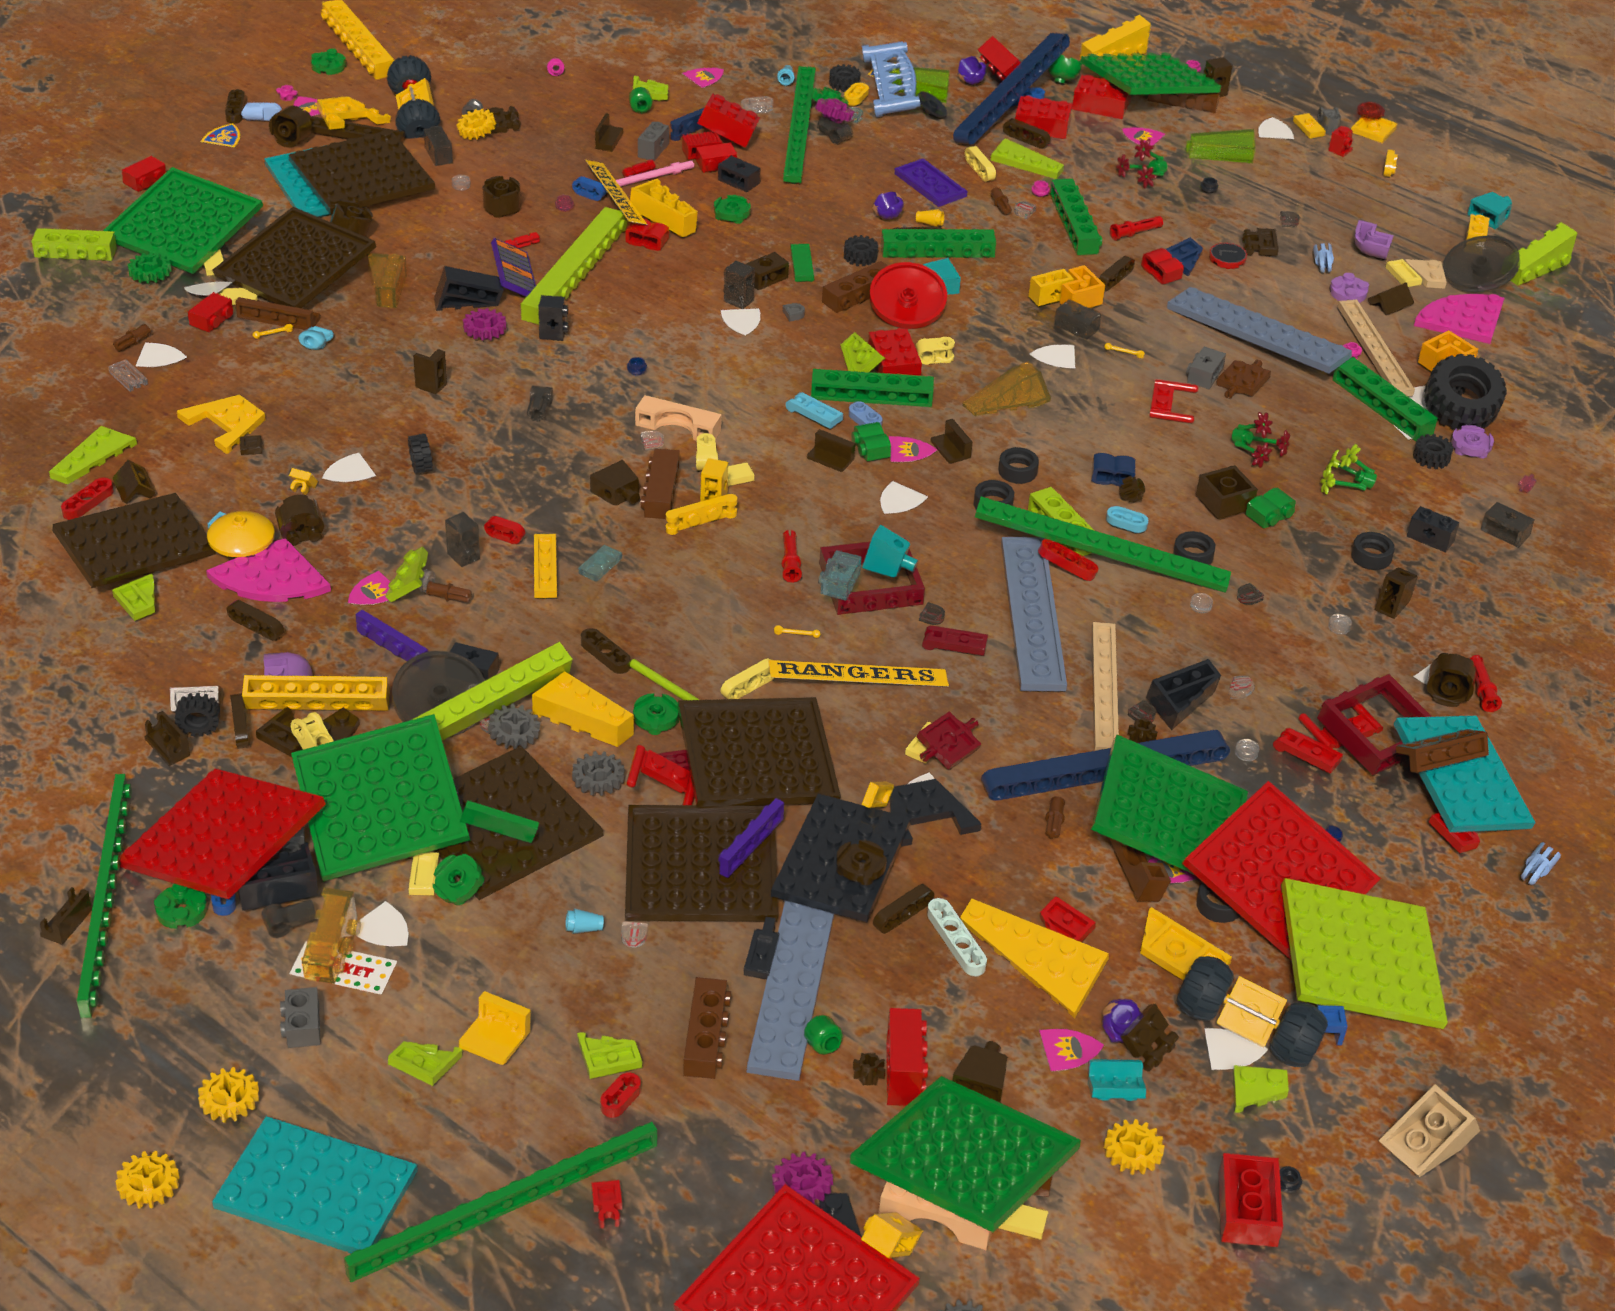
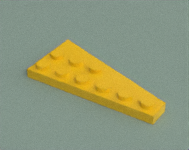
[960,899,1109,1018]

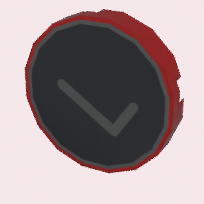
[1209,243,1247,269]

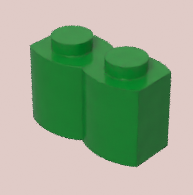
[851,422,891,461]
[1246,488,1296,528]

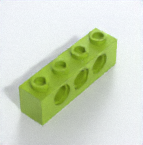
[32,228,117,261]
[1028,487,1093,556]

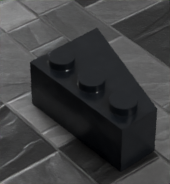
[434,266,503,311]
[1146,659,1221,731]
[238,842,319,911]

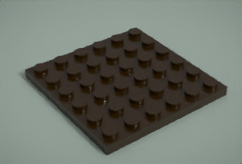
[288,130,435,215]
[212,207,377,308]
[677,697,841,807]
[433,746,604,900]
[625,805,778,922]

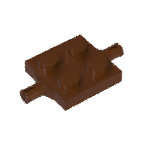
[1217,359,1271,399]

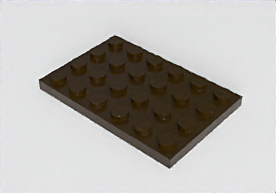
[52,493,216,588]

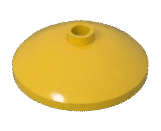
[207,511,275,557]

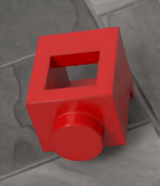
[1328,126,1353,157]

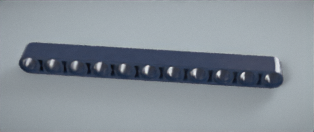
[953,33,1070,145]
[981,730,1230,801]

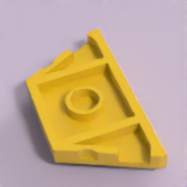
[1140,907,1232,980]

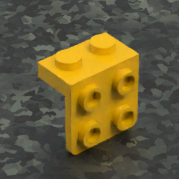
[459,991,531,1065]

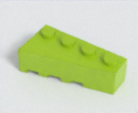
[1501,222,1578,286]

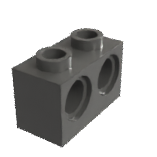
[280,987,320,1048]

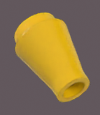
[916,209,944,227]

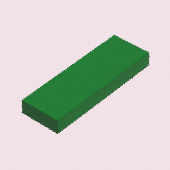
[790,244,814,282]
[460,800,539,843]

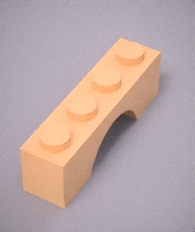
[635,395,721,441]
[879,1182,992,1250]

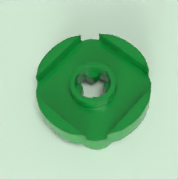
[311,49,346,75]
[714,195,751,224]
[633,693,680,735]
[432,854,484,906]
[154,883,207,929]

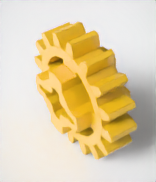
[456,109,496,140]
[198,1067,259,1122]
[1104,1119,1165,1175]
[115,1151,180,1209]

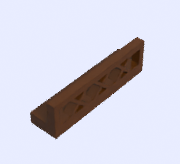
[235,297,320,330]
[1396,729,1489,773]

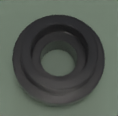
[1200,177,1219,193]
[1280,1166,1302,1193]

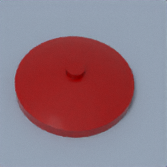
[869,262,947,329]

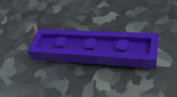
[356,610,429,671]
[719,798,784,878]

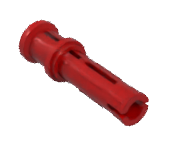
[1110,216,1163,240]
[781,530,802,583]
[1469,655,1502,712]

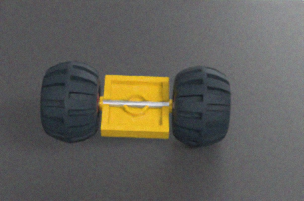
[387,55,440,139]
[1177,956,1328,1067]

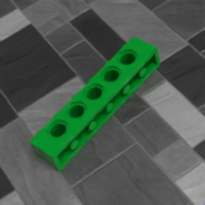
[1050,178,1102,255]
[881,229,996,258]
[1333,357,1438,441]
[811,369,934,407]

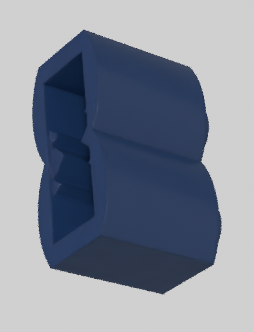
[1092,453,1136,486]

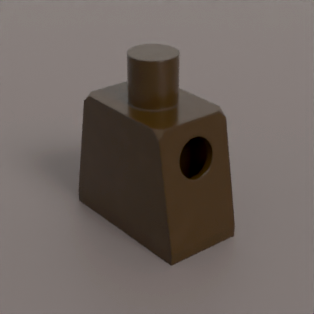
[590,460,640,506]
[1375,568,1418,619]
[952,1041,1008,1103]

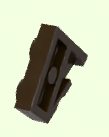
[256,707,303,757]
[322,707,360,741]

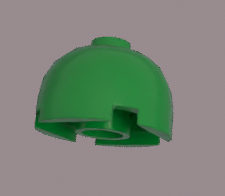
[1048,55,1082,84]

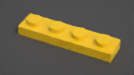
[534,534,557,598]

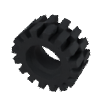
[829,64,861,92]
[844,235,878,267]
[408,433,433,474]
[1413,434,1453,469]
[175,692,220,737]

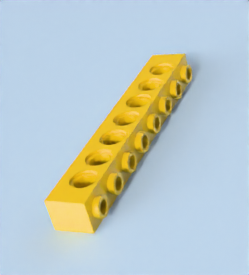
[321,0,394,80]

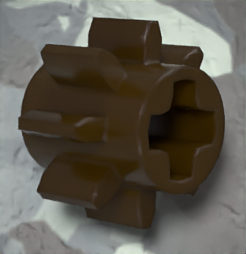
[1119,476,1146,503]
[1128,718,1158,743]
[853,1053,885,1085]

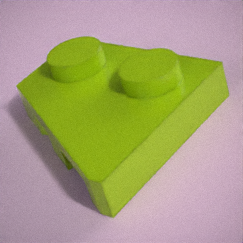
[388,1041,463,1086]

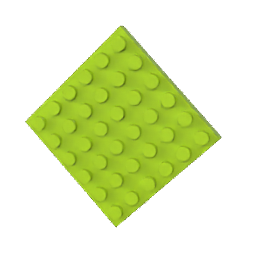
[1281,878,1448,1029]

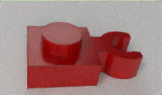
[591,1180,622,1228]

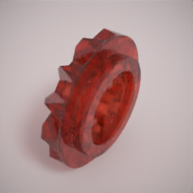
[1357,102,1385,120]

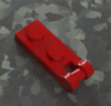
[1273,728,1343,774]

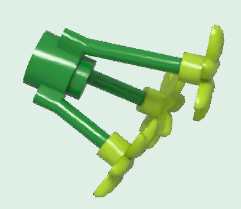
[1320,444,1377,494]

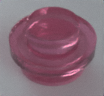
[555,195,574,211]
[1518,474,1538,494]

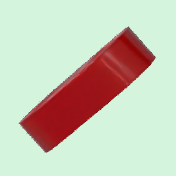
[484,516,526,544]
[600,1072,641,1118]

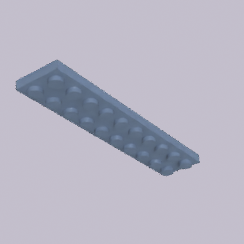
[1167,287,1352,373]
[1001,537,1067,691]
[747,900,834,1081]

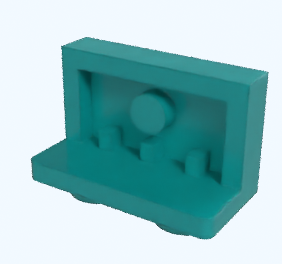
[1088,1059,1146,1101]

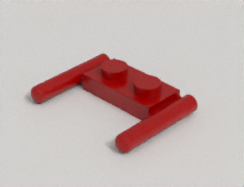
[1150,379,1199,423]
[1298,703,1383,749]
[626,745,694,805]

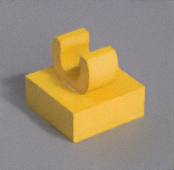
[289,468,318,495]

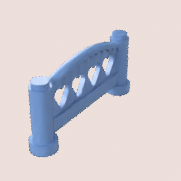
[862,41,920,118]

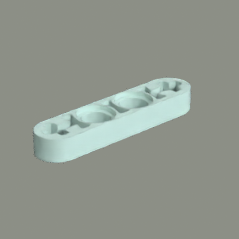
[927,898,987,976]

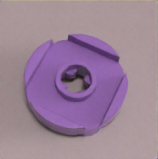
[1330,273,1369,303]
[1451,425,1494,458]

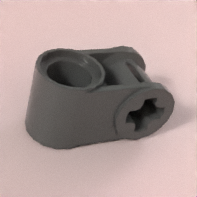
[1318,107,1341,135]

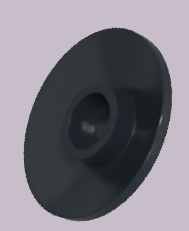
[918,91,947,118]

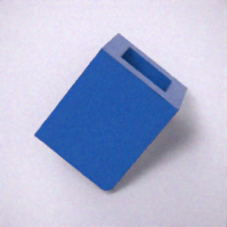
[1317,1005,1347,1045]

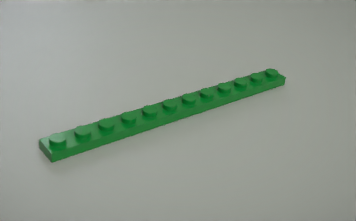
[783,66,816,183]
[975,497,1231,593]
[77,774,132,1018]
[344,1122,657,1283]

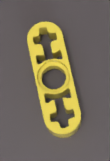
[965,146,996,182]
[721,658,774,699]

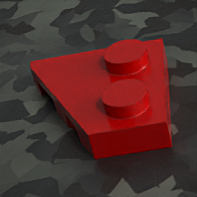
[1429,813,1480,853]
[1040,896,1096,942]

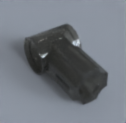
[817,116,853,145]
[527,386,553,421]
[261,900,317,938]

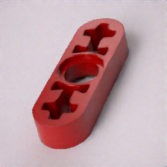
[61,478,114,520]
[1038,539,1099,581]

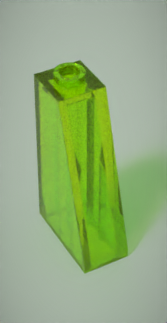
[888,67,950,103]
[1186,129,1256,163]

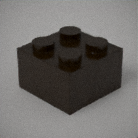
[1196,465,1258,519]

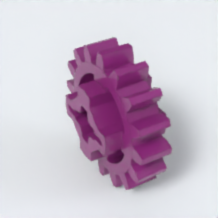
[815,98,854,122]
[463,308,506,341]
[772,1152,833,1204]

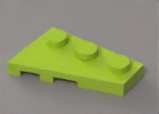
[385,546,428,602]

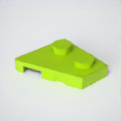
[633,76,668,101]
[112,574,155,621]
[577,1032,642,1079]
[1233,1065,1289,1113]

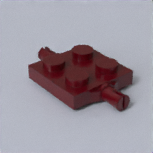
[916,711,981,770]

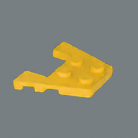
[317,96,391,130]
[177,395,266,454]

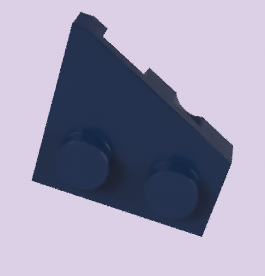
[1166,237,1203,276]

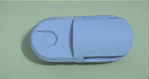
[242,102,282,121]
[1313,243,1334,273]
[1521,842,1561,885]

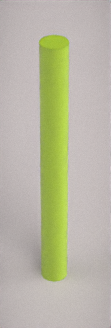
[630,659,700,700]

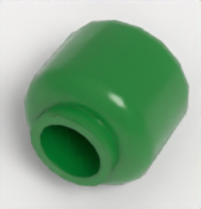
[629,87,653,113]
[804,1015,843,1055]

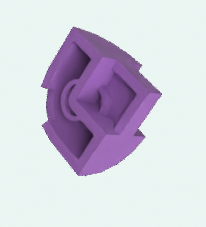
[1355,220,1394,259]
[264,652,313,676]

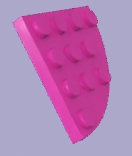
[1414,294,1504,344]
[206,539,331,602]

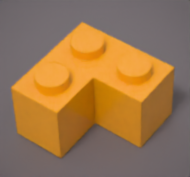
[1060,265,1105,313]
[1418,330,1479,371]

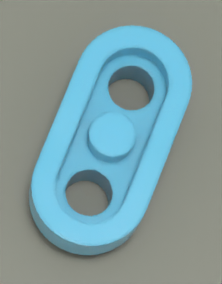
[1106,506,1149,533]

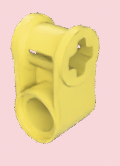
[916,337,955,365]
[696,433,718,471]
[291,712,333,750]

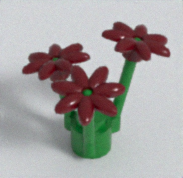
[1116,139,1167,188]
[1232,412,1290,468]

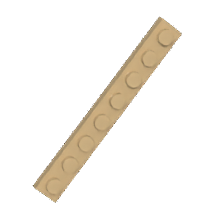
[1338,299,1415,396]
[1092,622,1119,751]

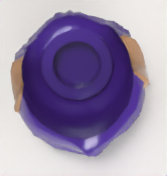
[958,56,986,85]
[873,192,904,220]
[1102,999,1141,1043]

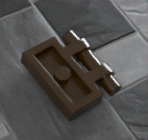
[485,106,520,134]
[1242,228,1279,256]
[1120,1004,1179,1072]

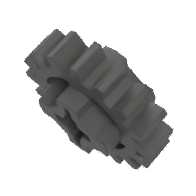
[488,704,540,749]
[572,751,624,796]

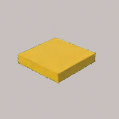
[1351,113,1398,143]

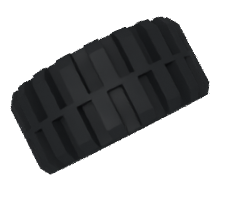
[1424,354,1507,430]

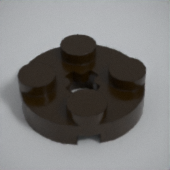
[836,840,887,885]

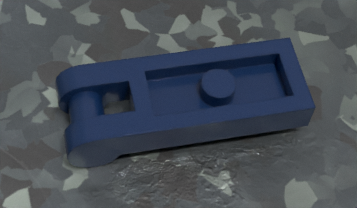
[670,107,705,141]

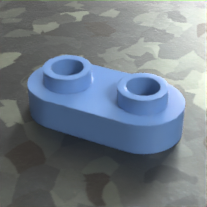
[849,401,882,426]

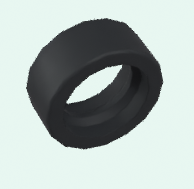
[998,447,1039,484]
[973,480,1015,510]
[1173,531,1216,565]
[1351,532,1395,570]
[1197,882,1240,923]

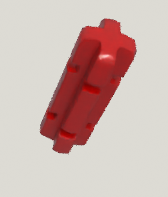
[622,159,656,178]
[504,232,540,248]

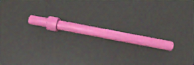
[616,161,694,187]

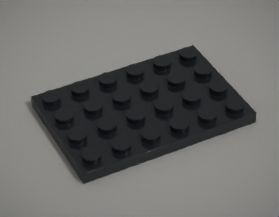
[771,794,911,922]

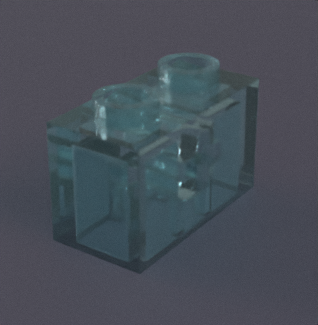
[818,550,862,600]

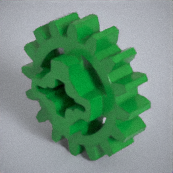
[811,87,849,105]
[127,252,172,284]

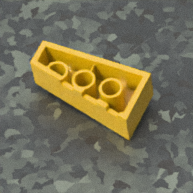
[1080,15,1151,59]
[630,179,698,237]
[532,671,634,747]

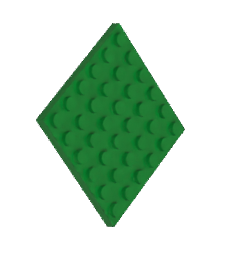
[1080,53,1221,95]
[103,167,263,274]
[291,714,470,881]
[1091,735,1248,875]
[850,1076,1081,1233]

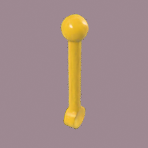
[253,324,293,339]
[1104,343,1145,358]
[774,626,821,638]

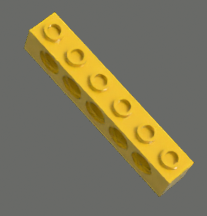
[242,675,390,711]

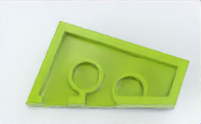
[841,332,885,372]

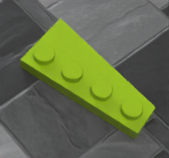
[991,138,1064,179]
[49,426,137,485]

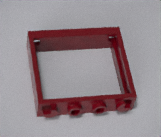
[819,538,925,615]
[1317,674,1432,775]

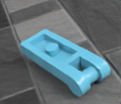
[786,392,843,429]

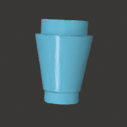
[777,65,794,85]
[566,908,604,934]

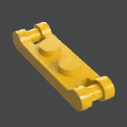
[666,494,737,535]

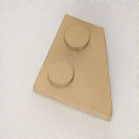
[1405,259,1447,289]

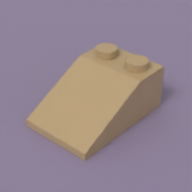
[1379,1084,1480,1177]

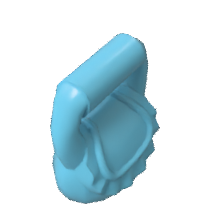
[298,326,334,350]

